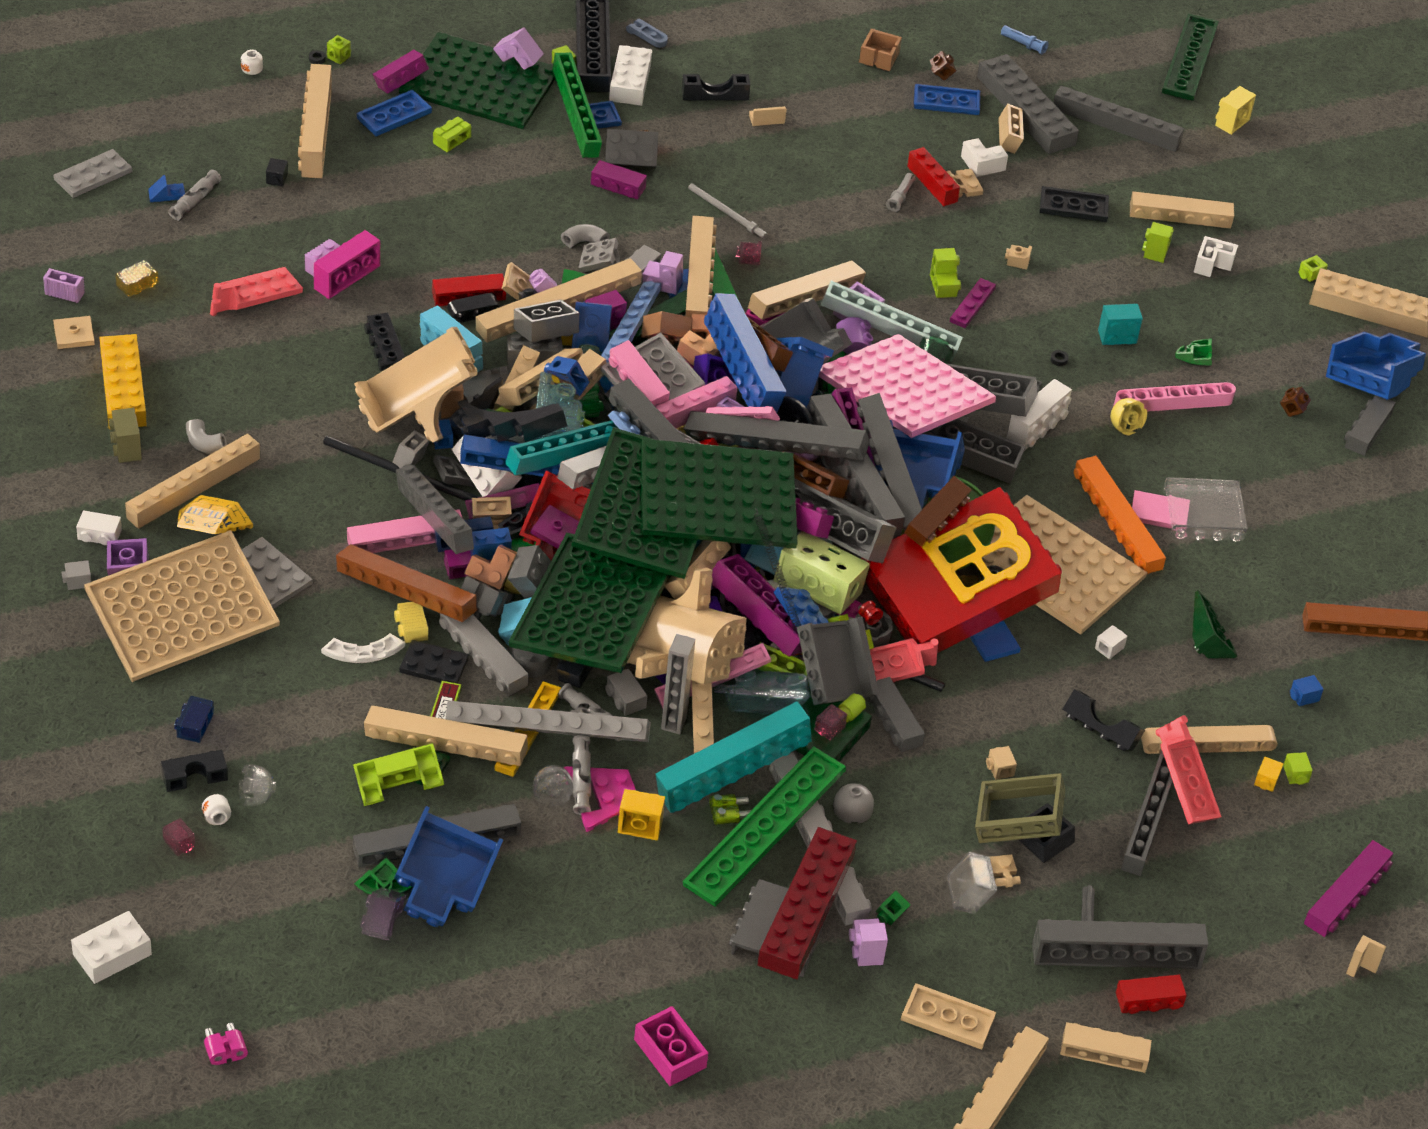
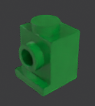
[875,890,911,926]

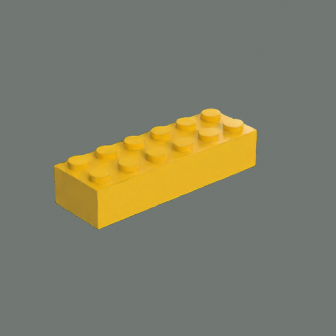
[99,334,147,429]

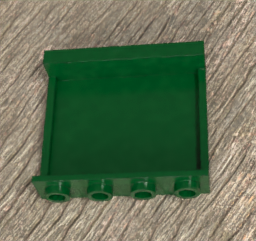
[790,685,872,762]

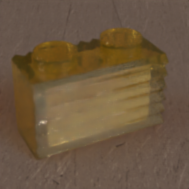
[116,260,159,297]

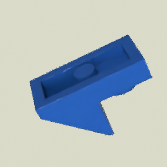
[148,175,185,202]

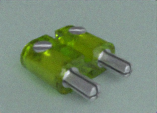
[709,794,751,825]

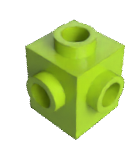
[327,35,351,64]

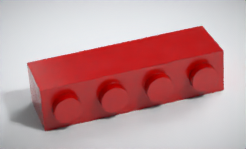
[907,147,960,207]
[432,273,506,306]

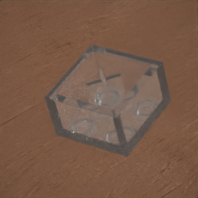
[947,852,997,914]

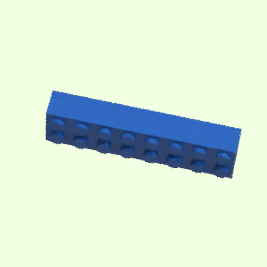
[704,293,787,413]

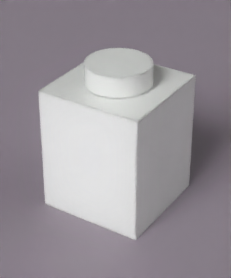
[1095,625,1127,659]

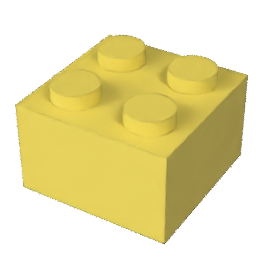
[1215,86,1256,135]

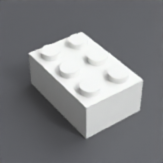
[71,911,152,984]

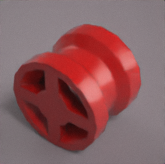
[858,600,883,625]

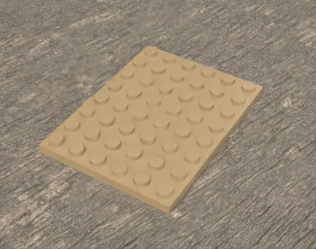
[973,495,1147,634]
[84,530,280,682]

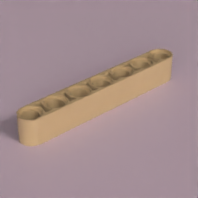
[1141,725,1277,754]

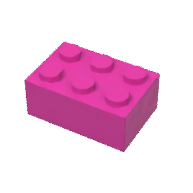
[634,1006,708,1086]

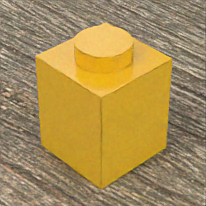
[1254,757,1284,792]

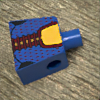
[544,356,590,396]

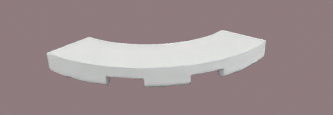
[321,633,405,663]

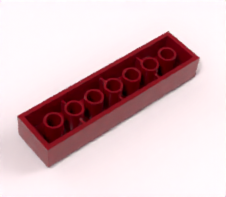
[757,827,857,980]

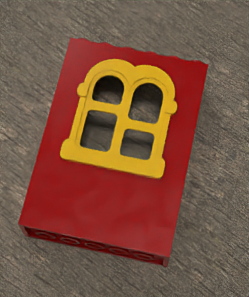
[861,487,1062,653]

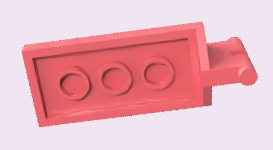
[210,267,303,316]
[870,638,938,682]
[1156,715,1221,825]

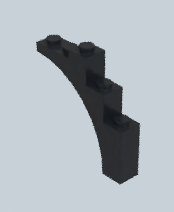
[457,399,568,442]

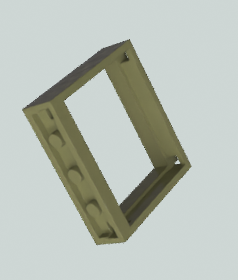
[975,773,1065,843]

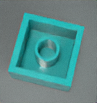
[1098,304,1143,345]

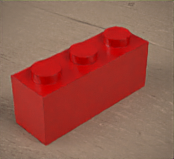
[1115,974,1187,1014]

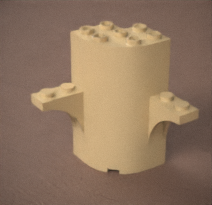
[354,327,477,443]
[627,568,746,684]

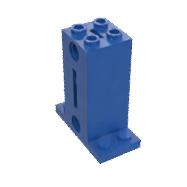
[776,337,834,408]

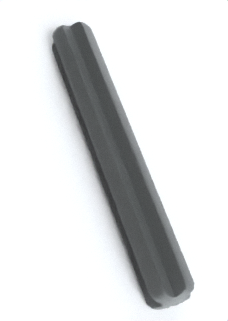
[1081,885,1095,953]

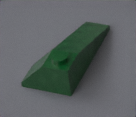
[1192,590,1237,658]

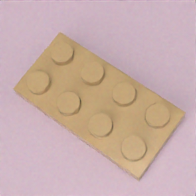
[901,983,996,1050]

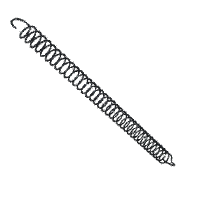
[754,508,802,633]

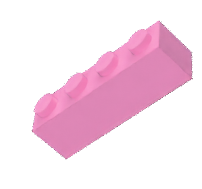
[609,340,670,406]

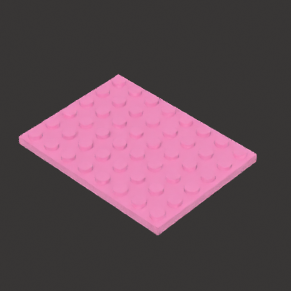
[819,334,996,438]

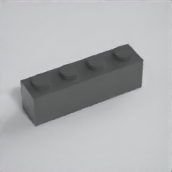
[1344,395,1396,456]
[866,677,925,752]

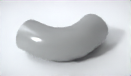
[561,224,610,248]
[186,419,227,454]

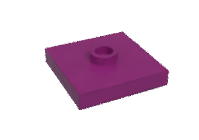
[530,505,579,549]

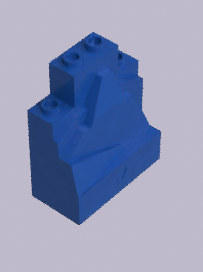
[1326,332,1426,400]
[875,420,965,509]
[394,806,503,927]

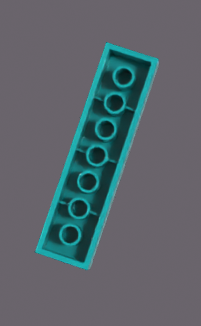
[655,702,812,813]

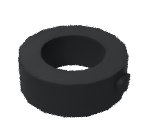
[309,50,325,64]
[1050,350,1069,366]

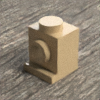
[1005,245,1032,270]

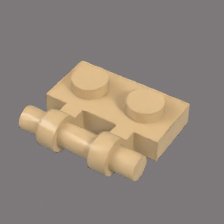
[946,169,983,197]
[971,854,1021,890]

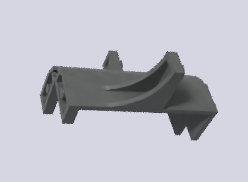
[720,298,852,404]

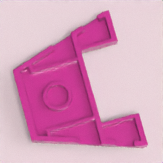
[564,766,636,832]

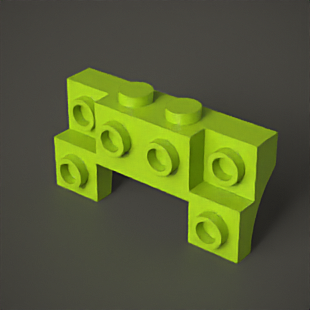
[353,743,444,806]

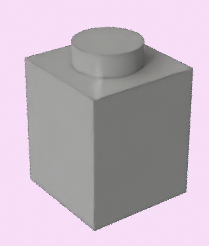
[62,560,91,590]

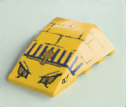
[177,495,253,534]

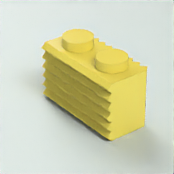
[394,602,428,643]

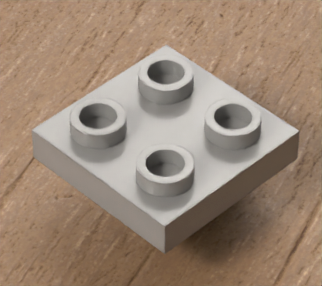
[579,238,620,272]

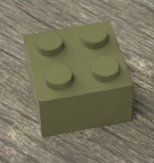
[109,408,142,463]

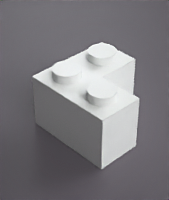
[961,138,1008,177]
[1194,236,1238,277]

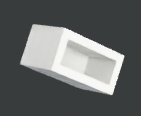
[76,511,122,545]

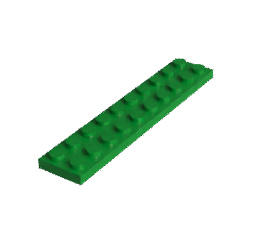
[683,747,846,907]

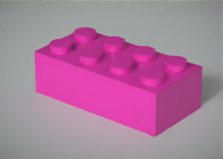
[314,230,380,299]

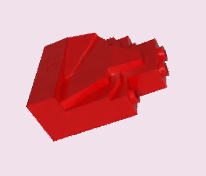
[519,471,591,561]

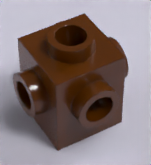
[929,51,957,80]
[1280,386,1311,417]

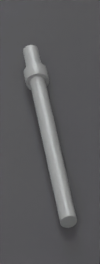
[688,183,768,239]

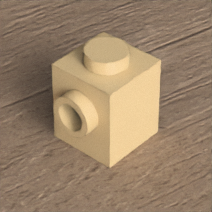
[986,746,1017,780]

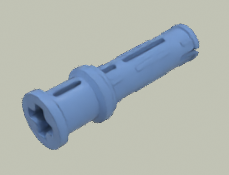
[1001,25,1048,55]

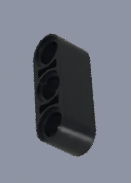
[447,293,501,323]

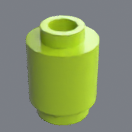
[837,693,866,722]

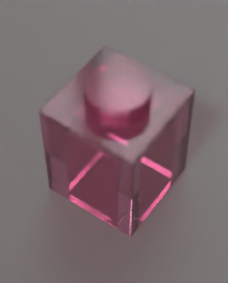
[815,704,847,741]
[163,818,195,856]

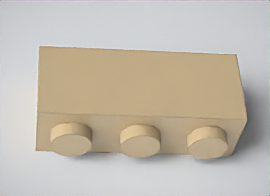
[999,103,1024,154]

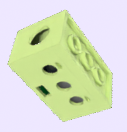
[773,531,870,615]

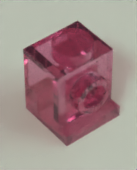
[736,241,762,265]

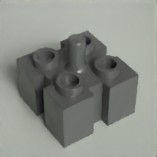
[461,576,514,620]

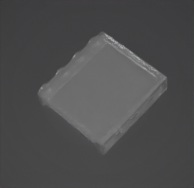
[1163,477,1247,541]

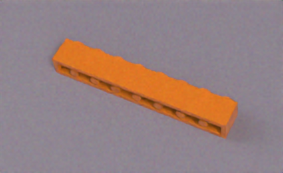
[1074,456,1166,574]

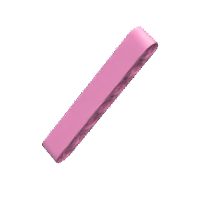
[1114,382,1236,412]

